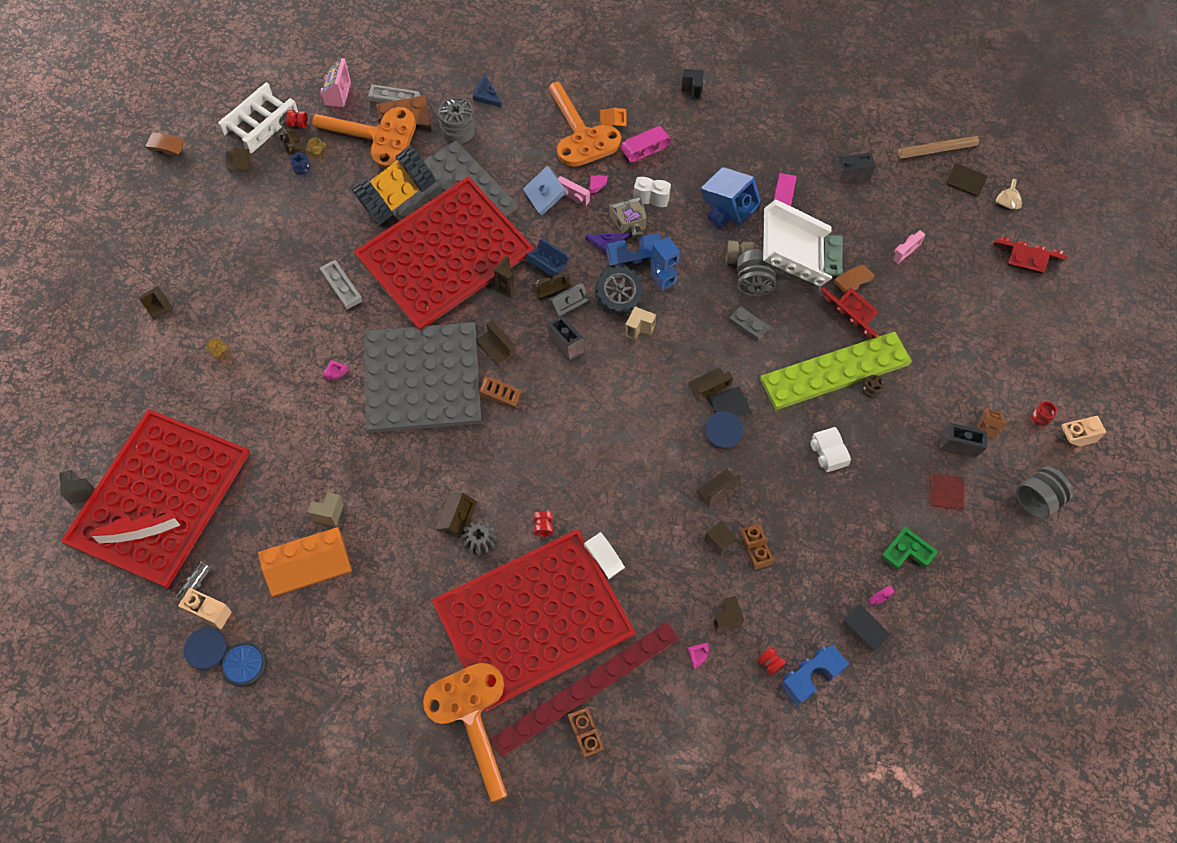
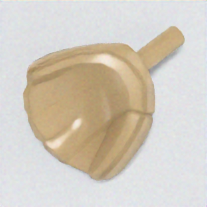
[995,179,1022,210]

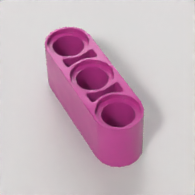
[621,126,671,162]
[774,173,797,206]

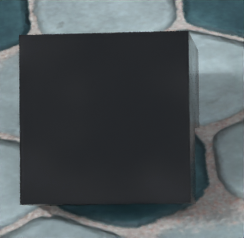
[681,69,704,100]

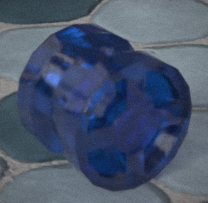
[290,152,310,174]
[708,206,730,228]

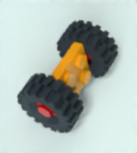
[351,146,436,225]

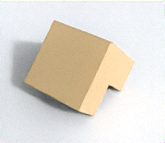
[625,307,656,340]

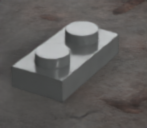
[550,283,590,316]
[729,306,770,342]

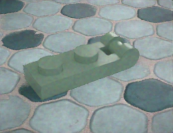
[824,235,843,278]

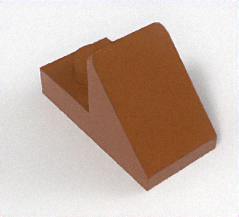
[978,407,1006,438]

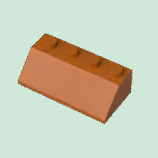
[258,527,352,597]

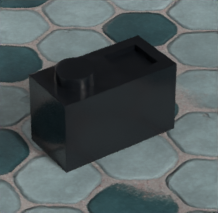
[834,153,876,183]
[547,315,585,360]
[940,423,987,457]

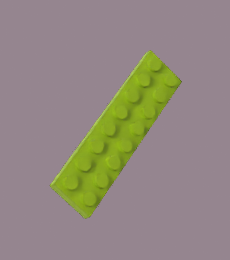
[760,332,912,410]

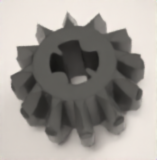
[462,520,496,555]

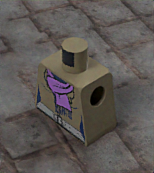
[609,196,646,238]

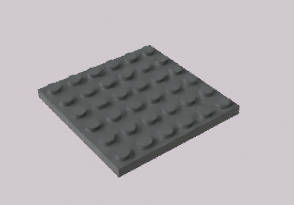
[392,141,518,222]
[364,322,482,433]

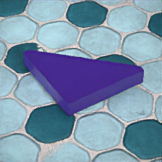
[585,232,631,255]

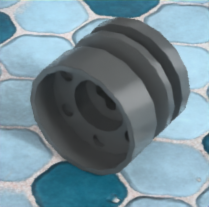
[438,97,476,144]
[737,249,776,296]
[1016,466,1074,519]

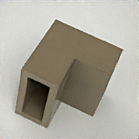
[307,492,344,527]

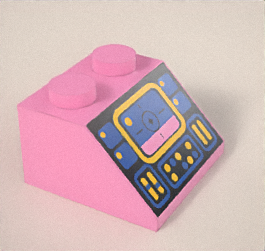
[320,58,351,107]

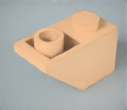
[1061,416,1106,447]
[178,588,232,630]

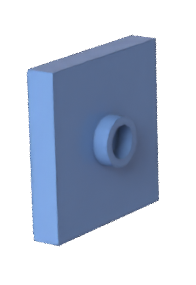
[523,166,567,215]

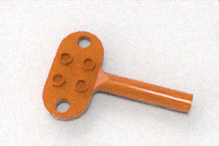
[549,82,621,167]
[312,107,416,169]
[423,663,508,802]

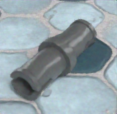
[176,561,212,600]

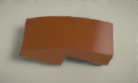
[145,133,185,155]
[834,265,875,293]
[740,524,774,570]
[567,706,604,758]

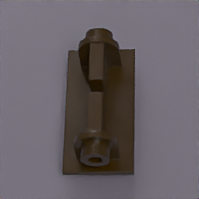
[280,125,306,162]
[532,272,572,299]

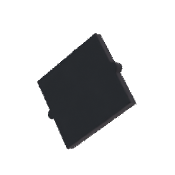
[709,386,752,418]

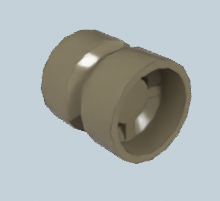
[726,240,754,264]

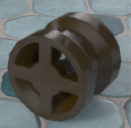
[862,375,885,398]

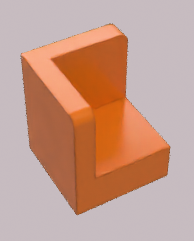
[600,108,626,127]

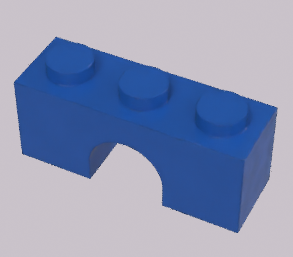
[605,233,661,267]
[650,237,681,291]
[781,644,849,707]

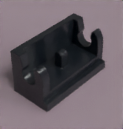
[843,604,891,651]

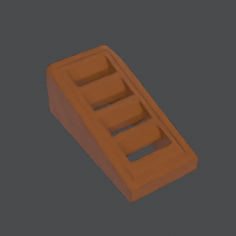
[479,376,522,408]

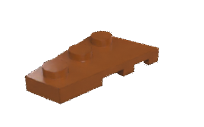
[376,95,431,128]

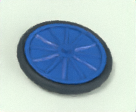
[221,642,266,686]

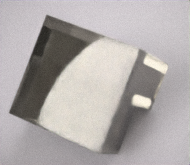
[59,470,95,505]

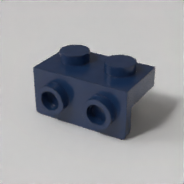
[525,238,570,277]

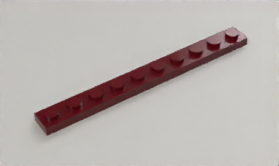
[490,622,679,758]

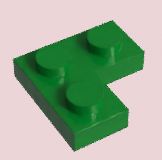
[880,527,939,570]

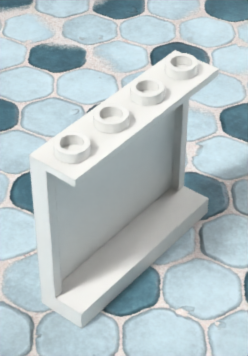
[763,199,832,287]

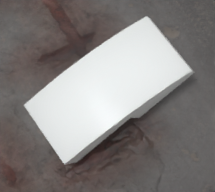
[584,532,625,580]

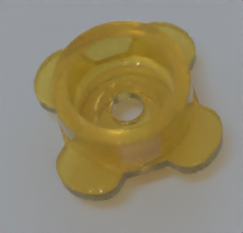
[306,138,326,155]
[205,338,228,358]

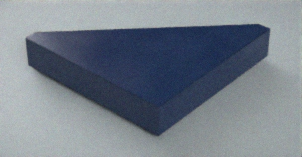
[472,74,502,108]

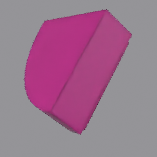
[590,176,608,193]
[322,360,349,379]
[869,586,895,606]
[687,642,709,669]

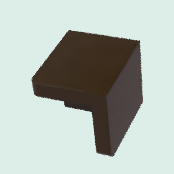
[225,147,250,170]
[139,286,172,319]
[704,521,737,557]

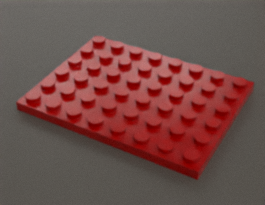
[354,176,534,331]
[60,409,250,589]
[432,529,636,712]

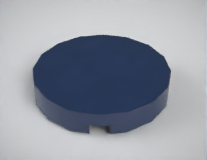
[705,411,744,449]
[184,627,227,670]

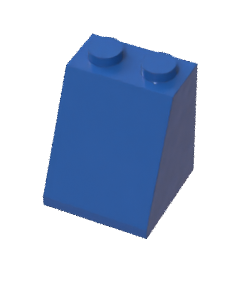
[701,167,762,225]

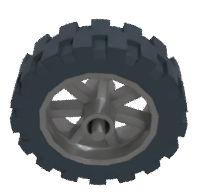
[594,266,644,316]

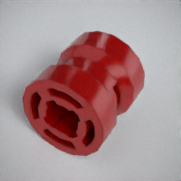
[286,110,308,129]
[1032,401,1057,426]
[533,511,553,537]
[757,646,787,676]

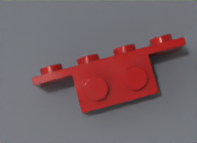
[993,237,1069,273]
[821,287,879,339]

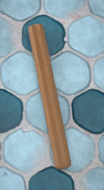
[898,136,979,158]

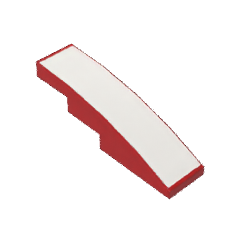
[89,511,182,543]

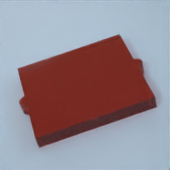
[930,473,964,510]

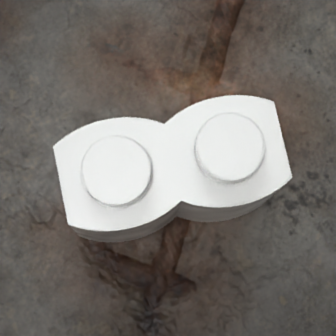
[634,177,671,207]
[811,427,851,472]

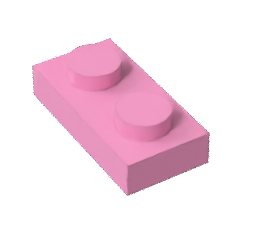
[558,176,590,206]
[893,230,925,264]

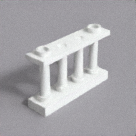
[218,82,298,153]

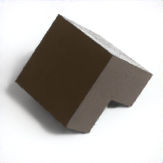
[713,596,744,634]

